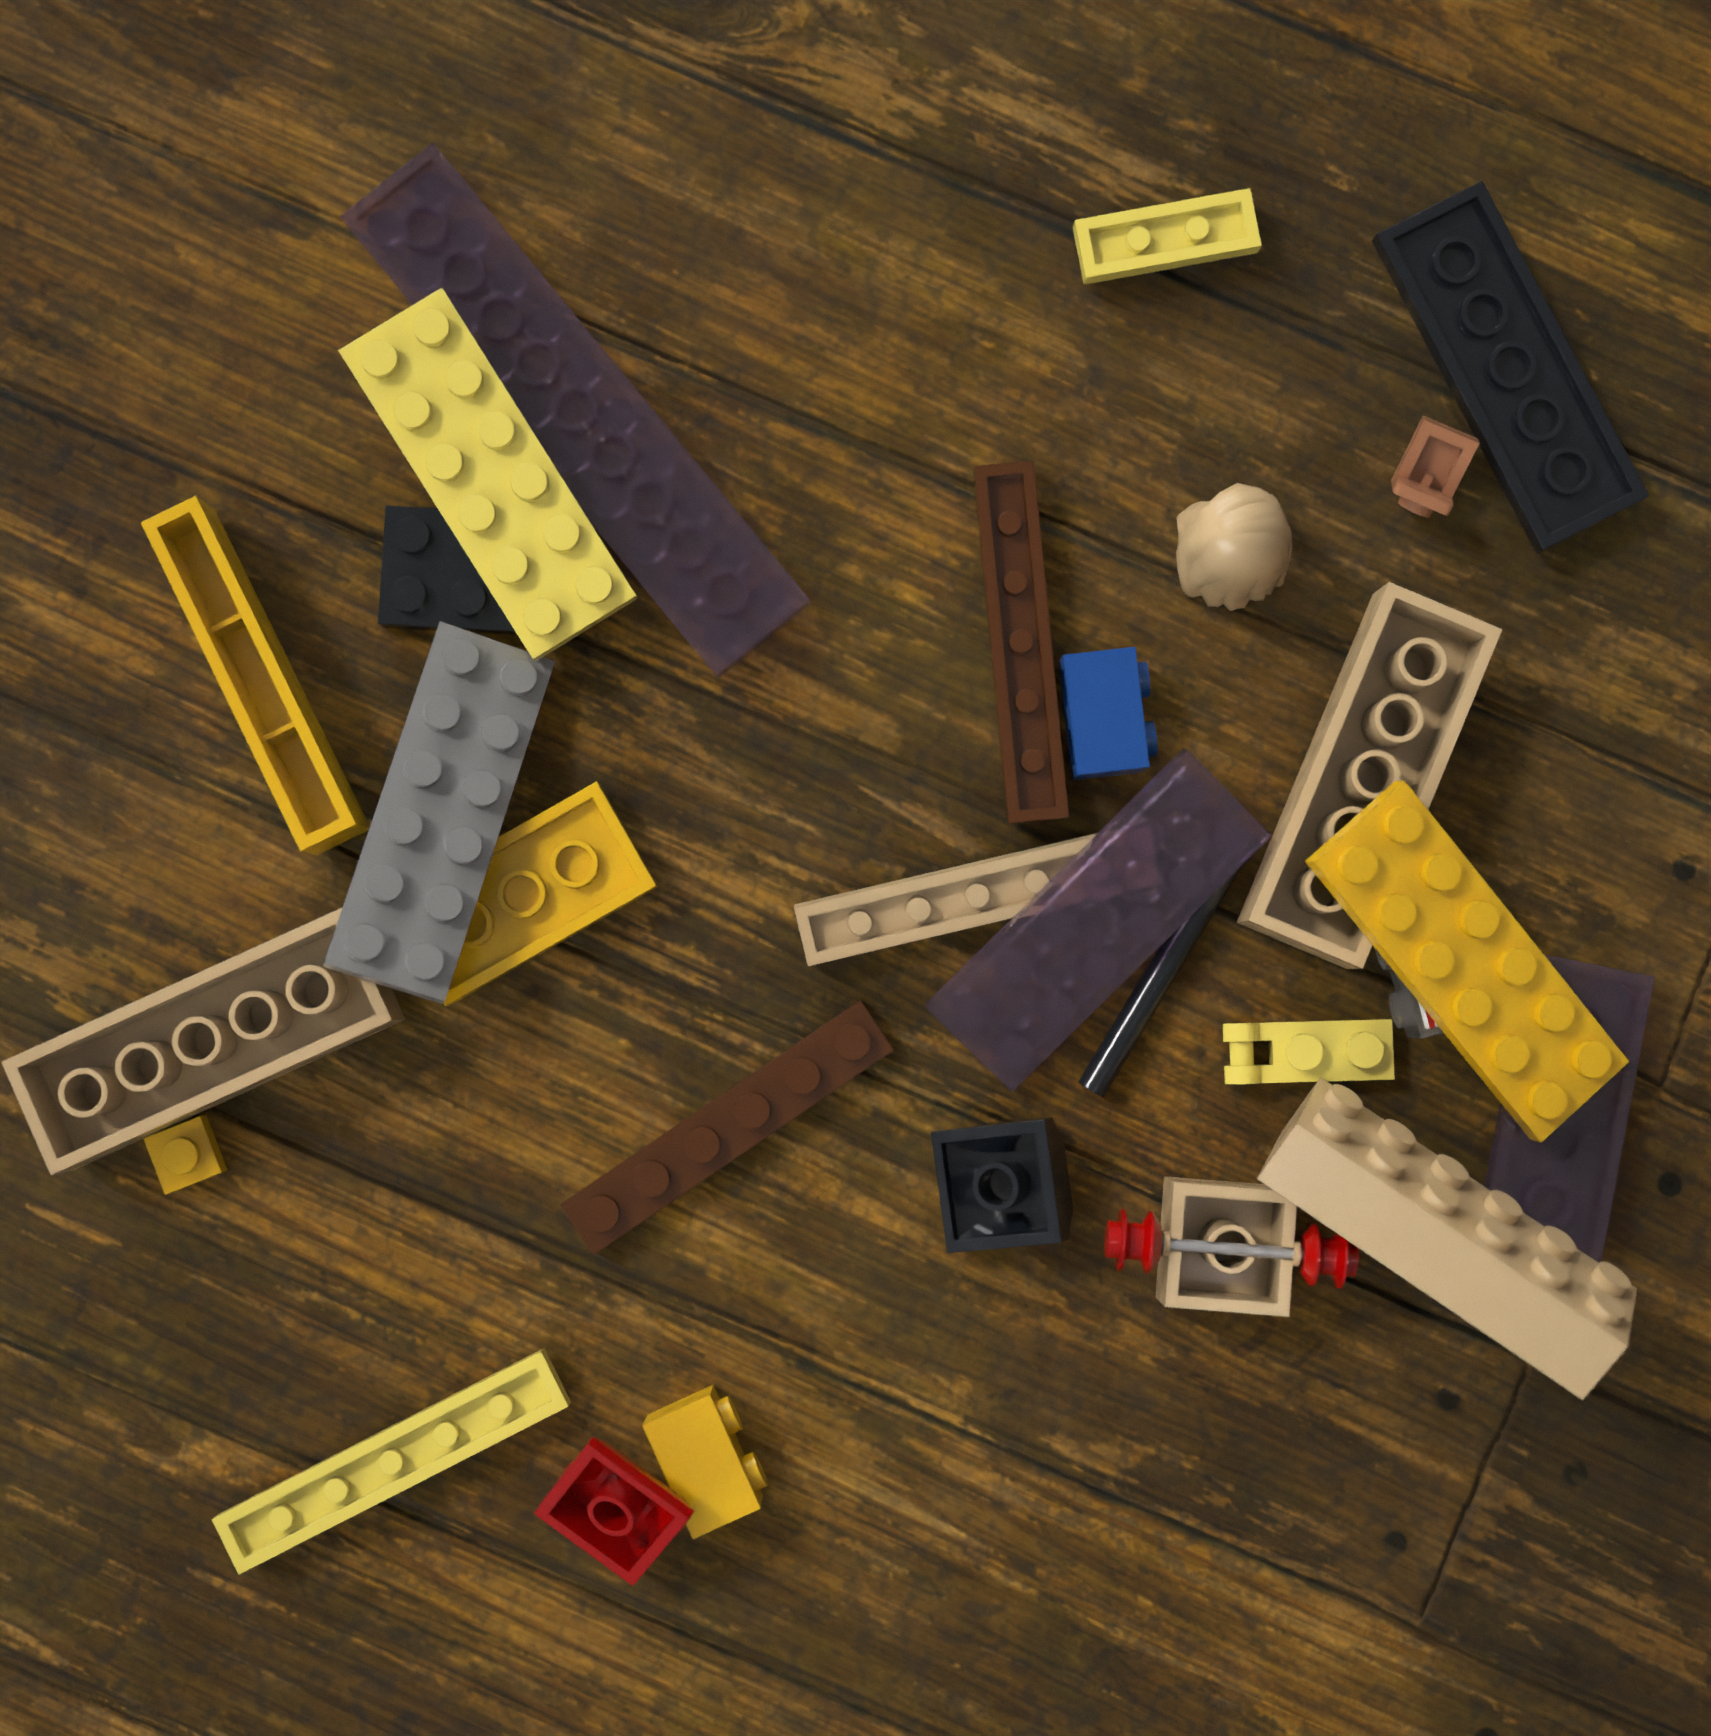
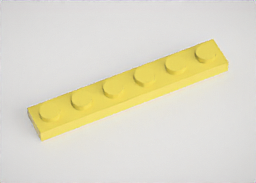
[212,1348,571,1575]

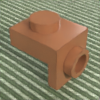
[1391,415,1480,517]

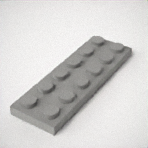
[323,621,555,1004]

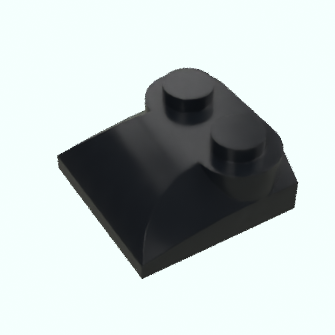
[931,1117,1073,1253]

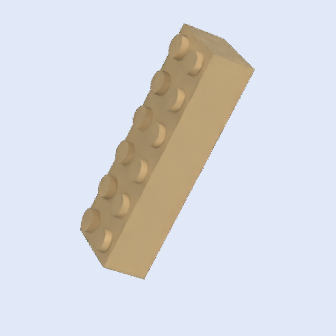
[1236,582,1502,969]
[1,908,406,1175]
[1257,1077,1637,1400]

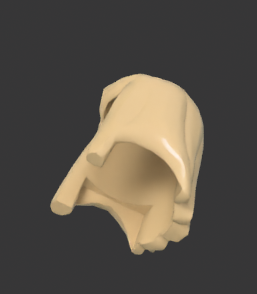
[1176,483,1292,611]

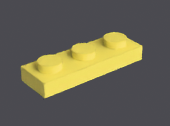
[1073,188,1262,285]

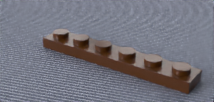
[973,460,1069,825]
[560,1000,894,1255]

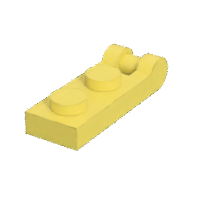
[1223,1019,1395,1084]

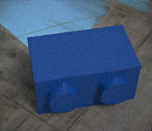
[1058,647,1158,780]

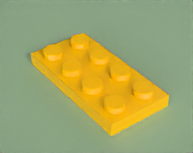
[443,781,658,1006]

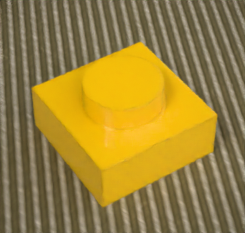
[143,1115,228,1195]

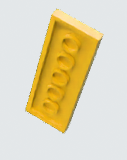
[1305,781,1629,1143]

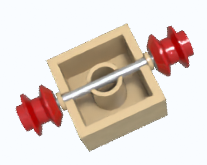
[1104,1176,1358,1317]

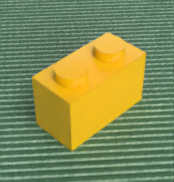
[642,1384,768,1539]

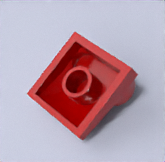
[534,1437,694,1586]

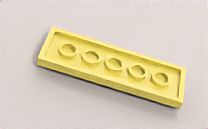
[338,288,637,662]

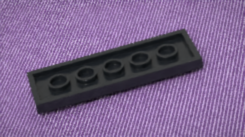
[1372,181,1649,554]

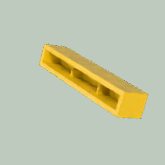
[140,496,370,855]

